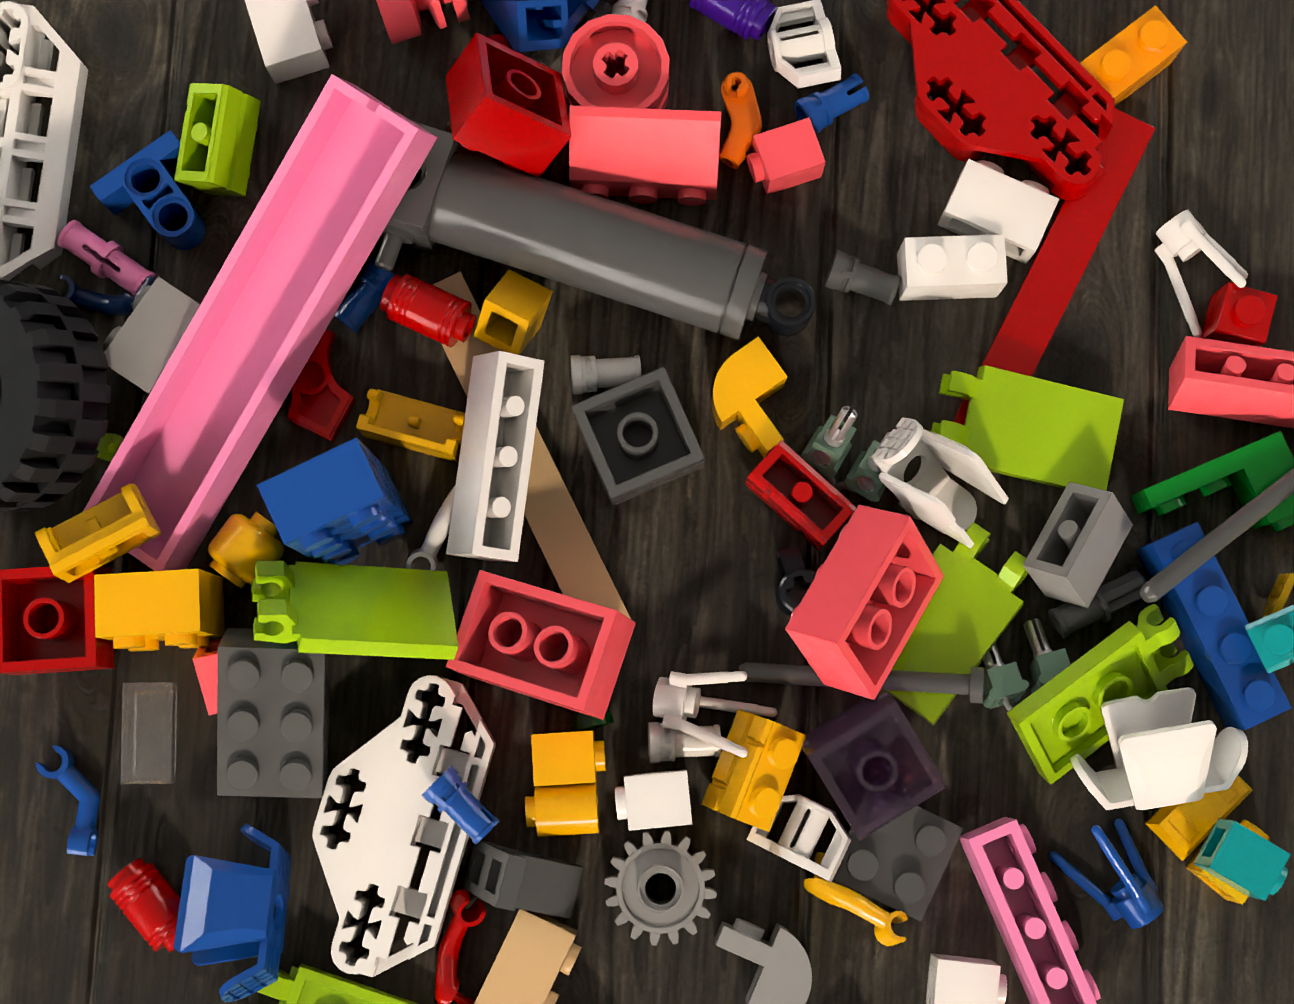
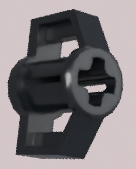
[775,546,816,617]

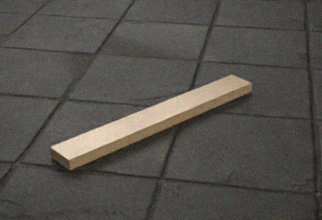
[433,271,631,619]

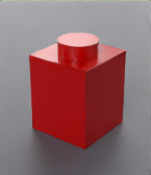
[1200,282,1278,347]

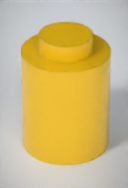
[525,783,599,837]

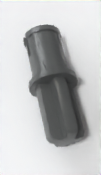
[1048,571,1146,639]

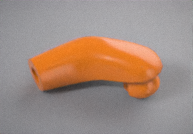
[719,72,762,169]

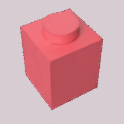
[746,117,826,195]

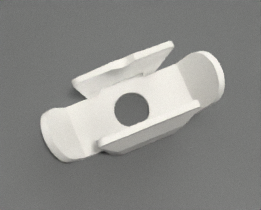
[871,417,1009,548]
[1070,687,1248,810]

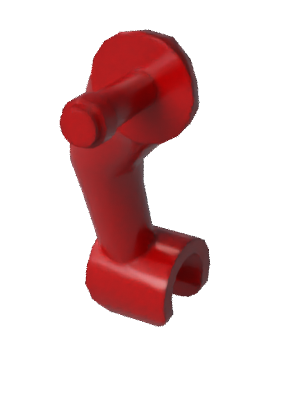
[434,889,486,1004]

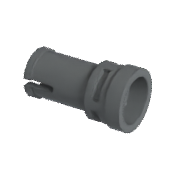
[824,249,901,305]

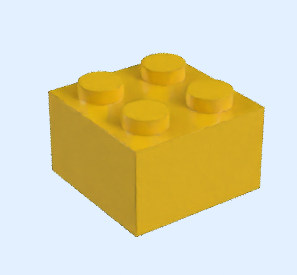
[94,569,225,651]

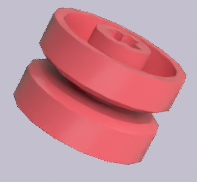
[562,14,670,110]

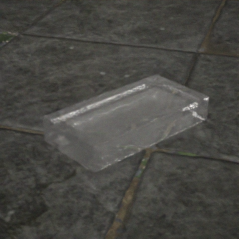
[120,682,177,785]

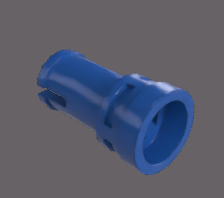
[793,73,869,134]
[334,258,394,334]
[422,765,500,845]

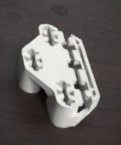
[0,1,88,281]
[312,675,496,977]

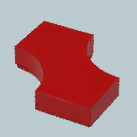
[287,329,356,443]

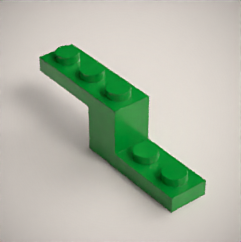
[1131,431,1294,532]

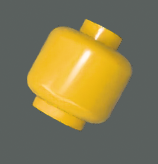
[208,512,284,589]

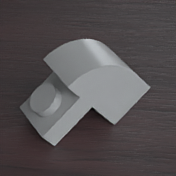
[714,918,812,1004]

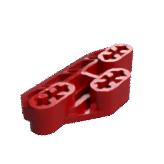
[886,0,1115,201]

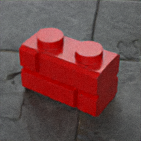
[745,440,857,551]

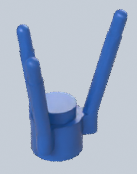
[1048,818,1165,929]

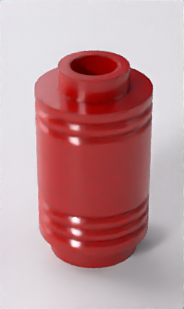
[380,274,476,348]
[107,858,180,953]

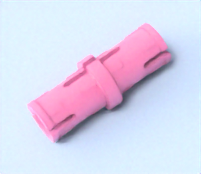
[57,220,157,296]

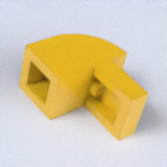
[711,336,788,458]

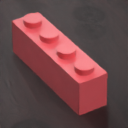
[1168,336,1294,428]

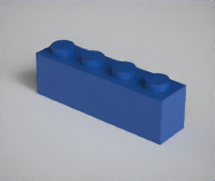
[1136,522,1292,730]

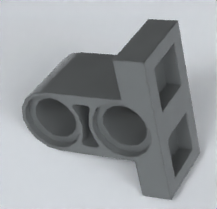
[463,840,584,918]

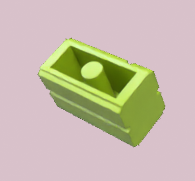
[174,83,261,197]

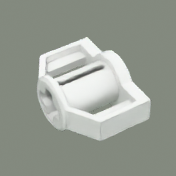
[767,0,841,89]
[747,794,851,882]

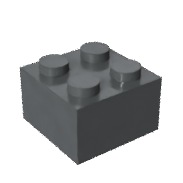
[571,367,705,506]

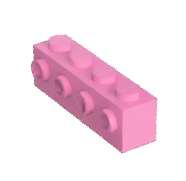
[959,817,1101,1004]

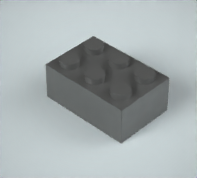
[217,628,331,798]

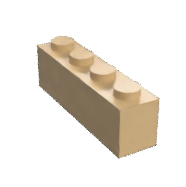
[474,909,582,1004]

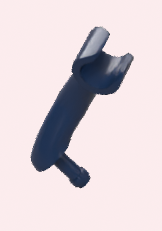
[59,275,156,316]

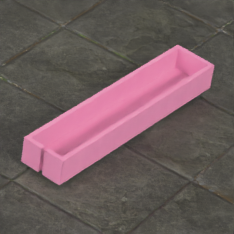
[83,74,438,571]

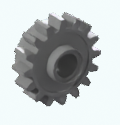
[604,830,717,946]

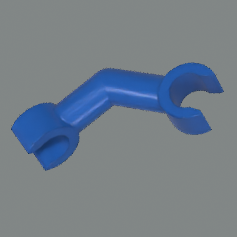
[36,745,101,856]

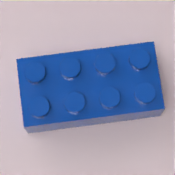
[257,437,413,565]

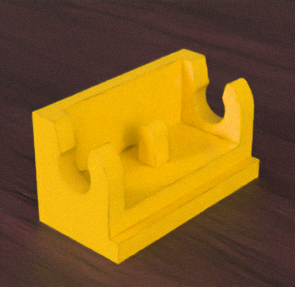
[356,388,465,463]
[35,483,162,583]

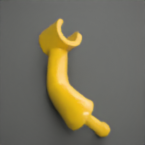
[803,852,908,946]

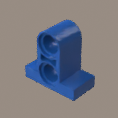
[89,130,206,250]

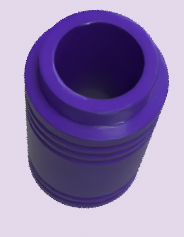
[689,0,777,41]

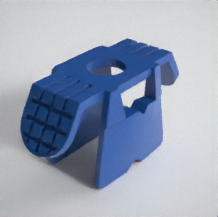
[174,823,292,1002]

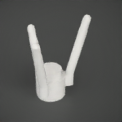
[1154,210,1248,338]
[653,671,777,758]

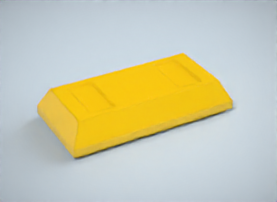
[1145,775,1253,861]

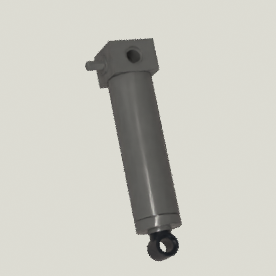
[374,121,816,340]

